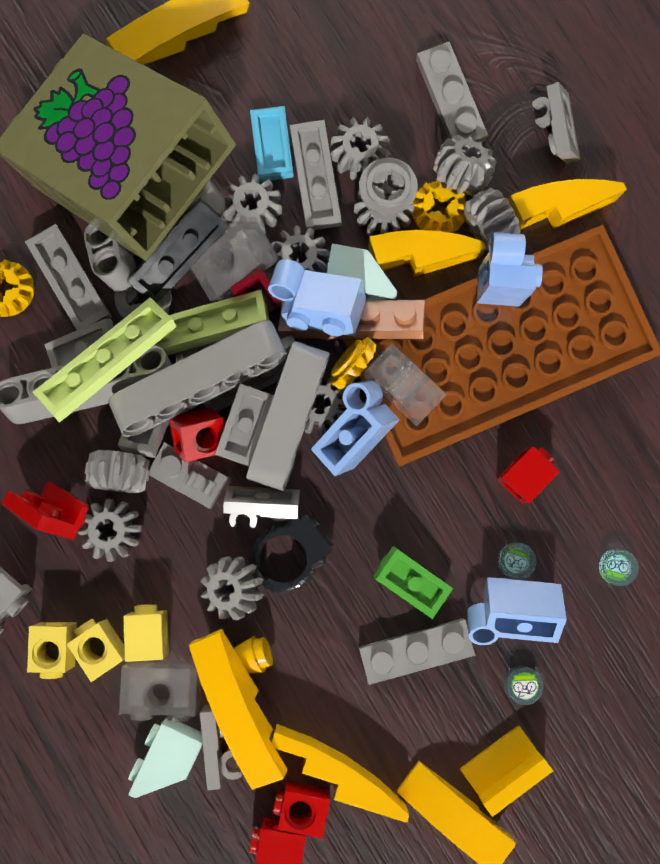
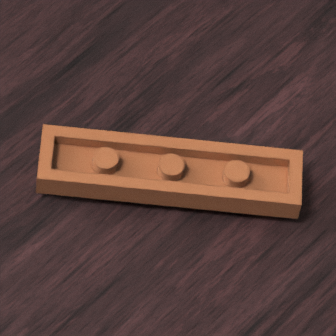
[278,300,426,339]

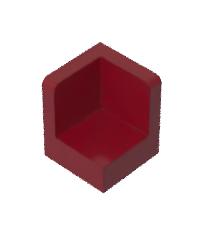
[230,268,282,316]

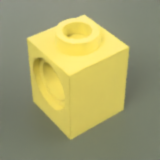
[124,604,169,662]
[67,619,125,682]
[27,622,77,679]

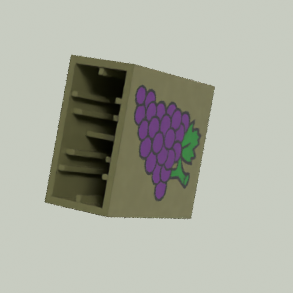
[0,33,236,261]

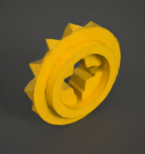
[412,180,466,233]
[0,259,34,317]
[330,337,376,389]

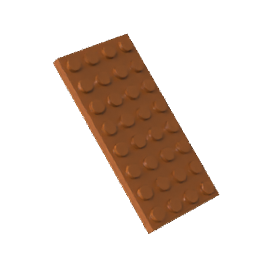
[342,225,660,467]

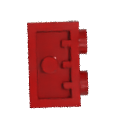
[2,481,89,540]

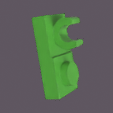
[372,546,453,619]

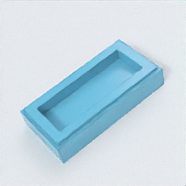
[250,106,294,182]

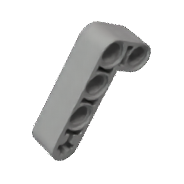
[84,179,225,293]
[246,341,330,492]

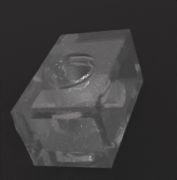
[191,220,279,301]
[364,343,447,426]
[119,662,201,722]

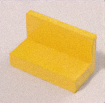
[460,725,553,817]

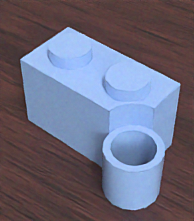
[477,232,543,307]
[268,259,366,337]
[311,380,400,476]
[467,577,567,645]

